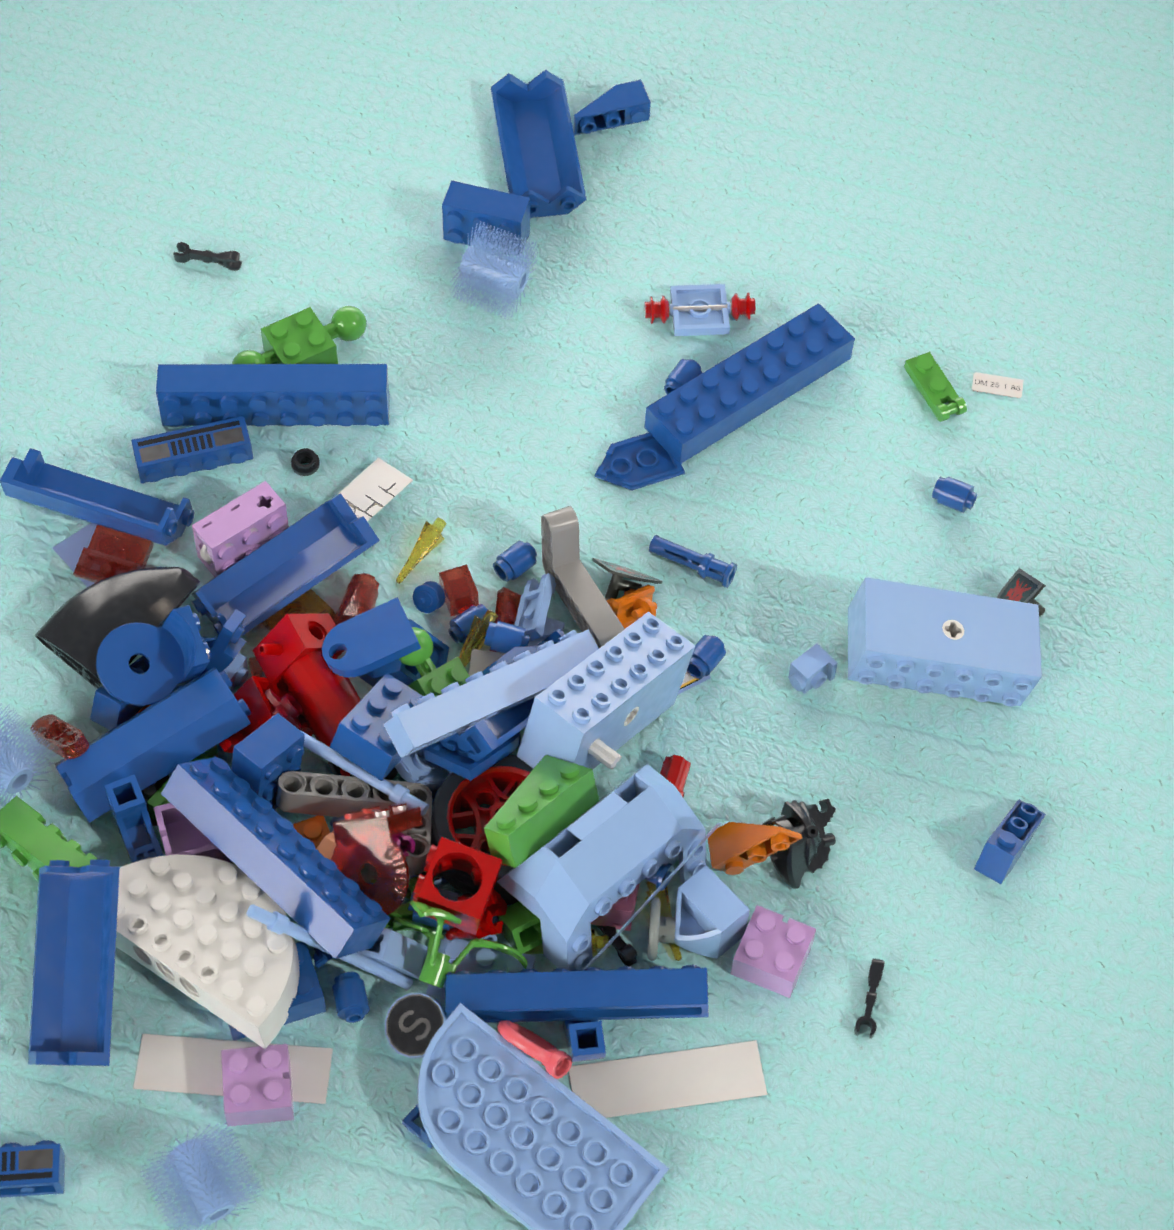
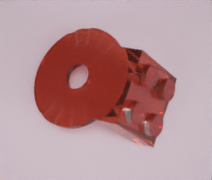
[331,803,423,915]

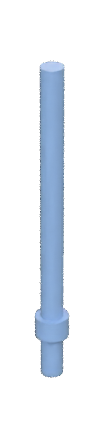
[271,716,429,816]
[247,904,413,990]

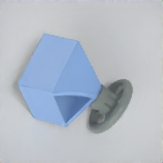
[647,865,750,961]

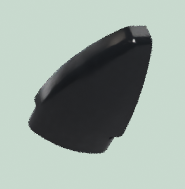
[35,567,200,689]

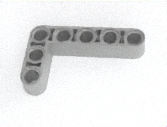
[541,506,625,648]
[276,771,432,876]

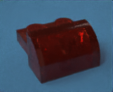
[73,525,154,583]

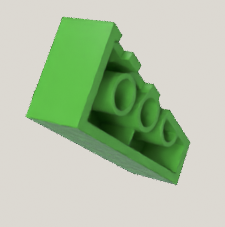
[484,755,600,868]
[0,796,98,882]

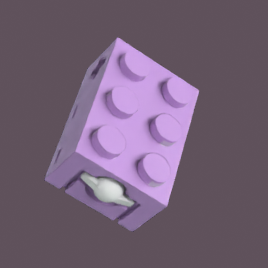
[192,481,289,577]

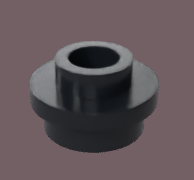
[291,448,320,476]

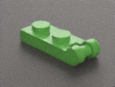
[904,352,967,422]

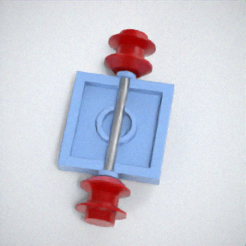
[644,284,756,336]

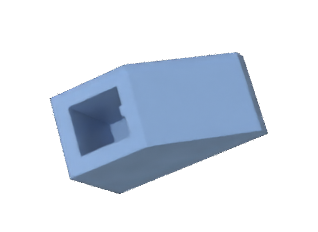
[357,928,428,978]

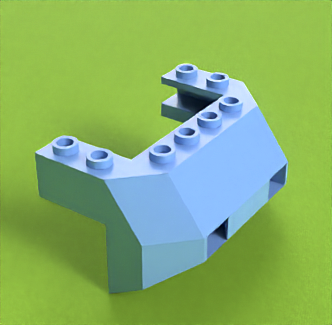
[496,764,706,971]

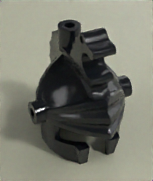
[762,799,836,889]

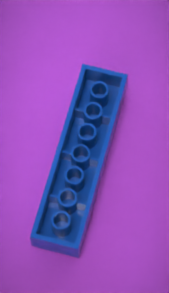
[644,303,855,464]
[156,364,390,427]
[161,757,390,959]

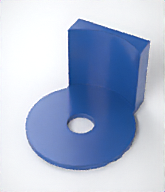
[96,605,211,706]

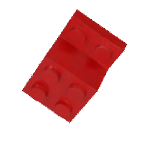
[219,676,313,753]

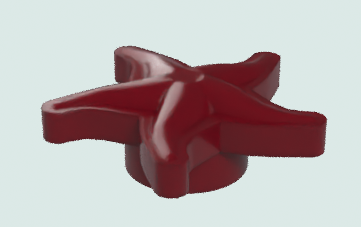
[265,688,306,731]

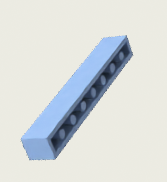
[383,629,599,758]

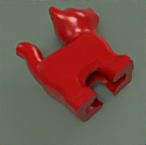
[445,889,508,940]

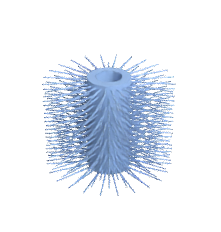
[450,223,539,318]
[0,702,56,807]
[140,1122,264,1230]

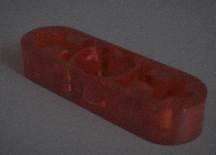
[30,714,89,760]

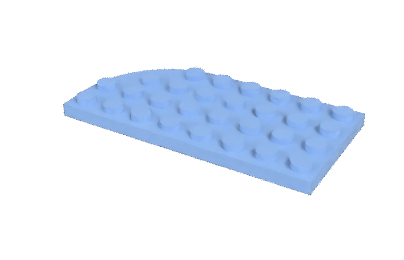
[417,1003,669,1230]

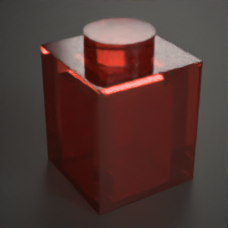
[439,564,479,616]

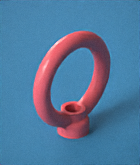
[497,1020,572,1079]

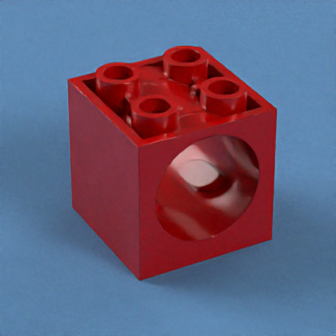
[412,837,502,935]

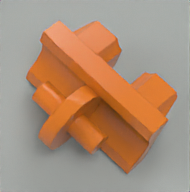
[606,585,657,628]

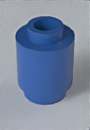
[664,359,702,394]
[932,476,977,513]
[493,540,537,582]
[448,604,494,646]
[484,621,530,654]
[687,635,726,679]
[332,972,370,1023]

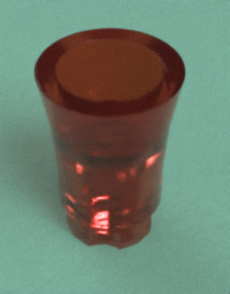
[333,573,379,626]

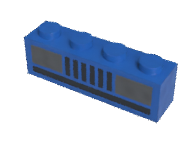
[131,416,253,484]
[0,1140,65,1198]

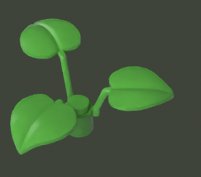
[393,901,528,988]

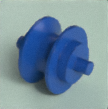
[413,581,446,613]

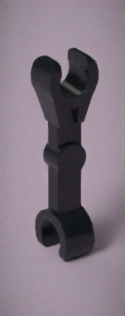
[173,242,242,271]
[595,925,637,967]
[854,958,885,1039]

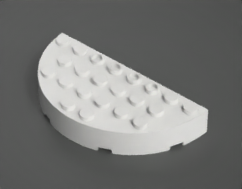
[116,855,299,1049]

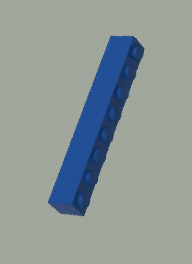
[445,965,709,1023]

